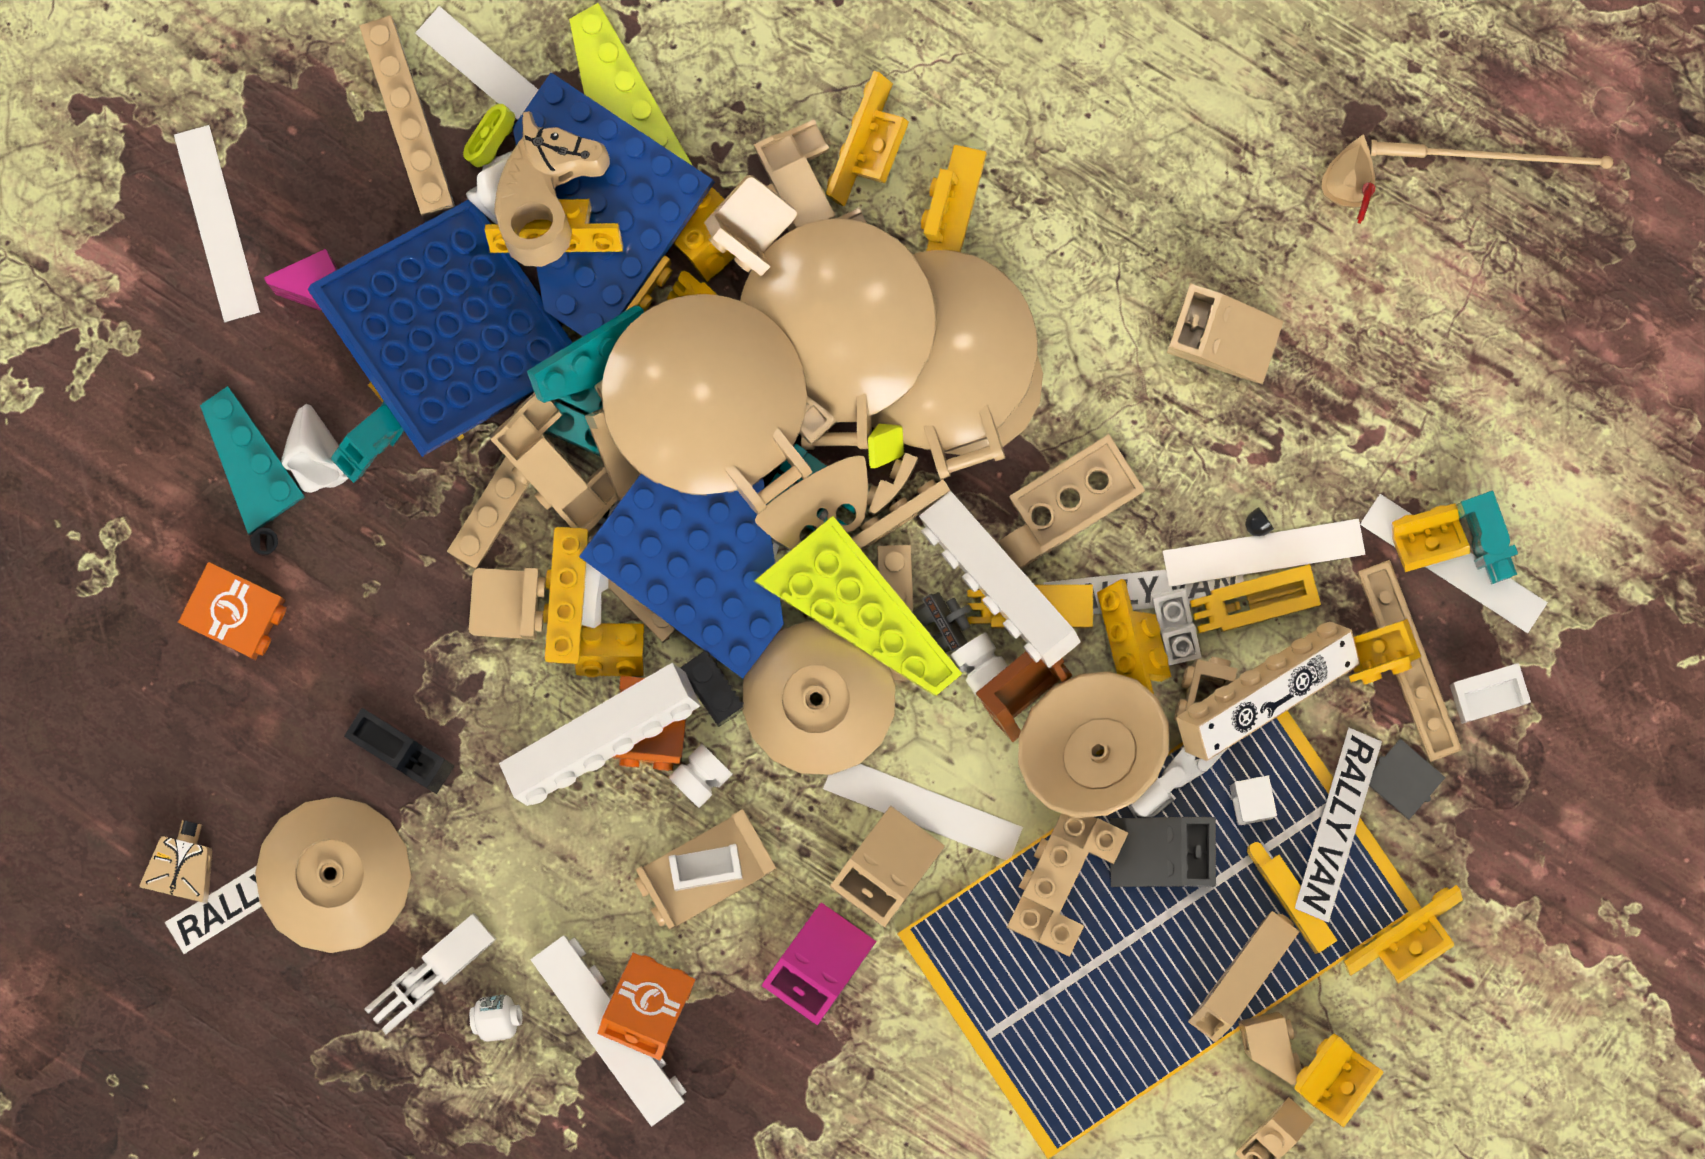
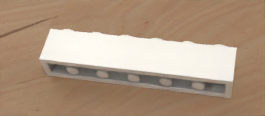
[919,491,1081,668]
[499,662,701,806]
[530,935,687,1127]

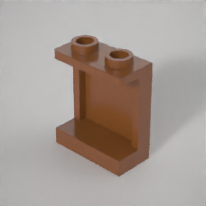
[976,651,1073,742]

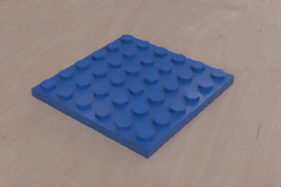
[307,200,572,457]

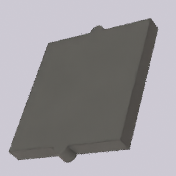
[1369,739,1446,820]

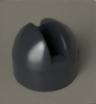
[1245,507,1274,536]
[250,528,278,556]

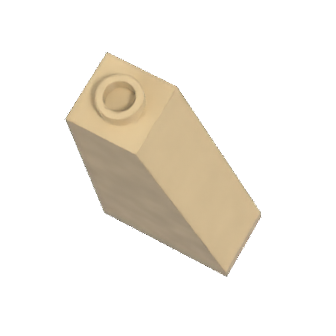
[1188,911,1300,1042]

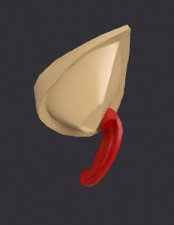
[1321,134,1376,224]

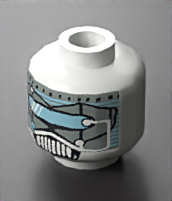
[469,995,522,1042]

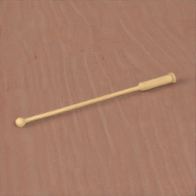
[1370,139,1614,169]

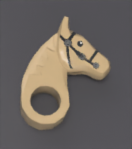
[495,111,610,267]

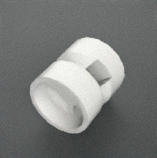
[950,632,1008,696]
[668,743,733,808]

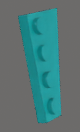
[527,305,644,403]
[200,386,305,535]

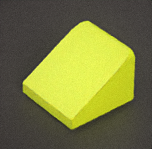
[868,423,904,468]

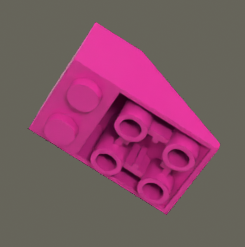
[761,902,877,1025]

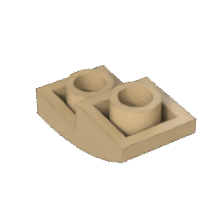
[867,453,918,517]

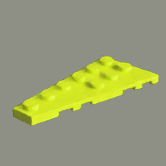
[569,3,693,166]
[753,516,962,696]

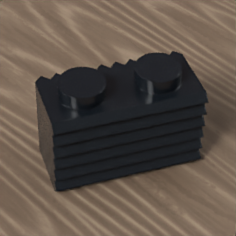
[680,651,744,727]

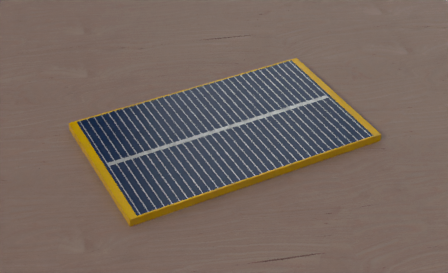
[897,710,1421,1159]

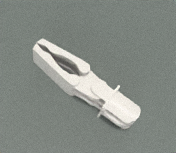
[1130,747,1228,818]
[364,913,496,1034]

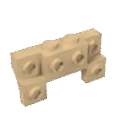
[754,119,867,232]
[489,392,618,531]
[1007,813,1128,957]

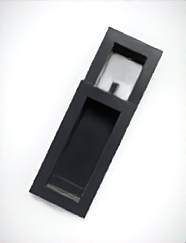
[344,708,455,794]

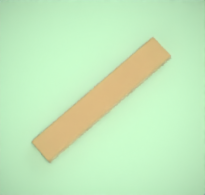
[1357,560,1462,762]

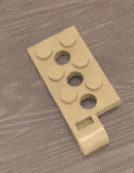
[999,434,1145,569]

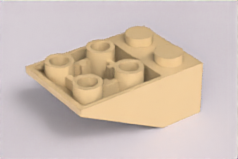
[1167,283,1284,385]
[830,806,945,928]

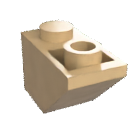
[1238,1012,1301,1085]
[1235,1097,1314,1159]

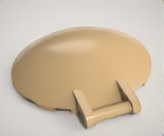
[740,219,937,450]
[871,250,1038,479]
[602,294,812,514]

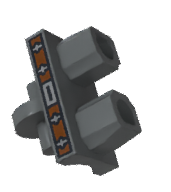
[912,592,973,653]

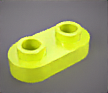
[463,104,515,167]

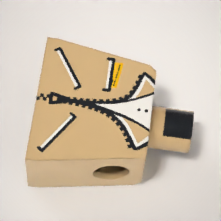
[140,820,212,903]

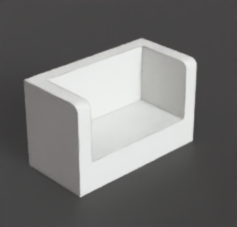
[1449,663,1531,724]
[1230,775,1277,825]
[669,844,743,891]

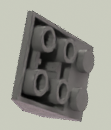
[1110,817,1216,887]

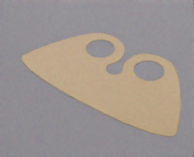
[755,455,868,549]

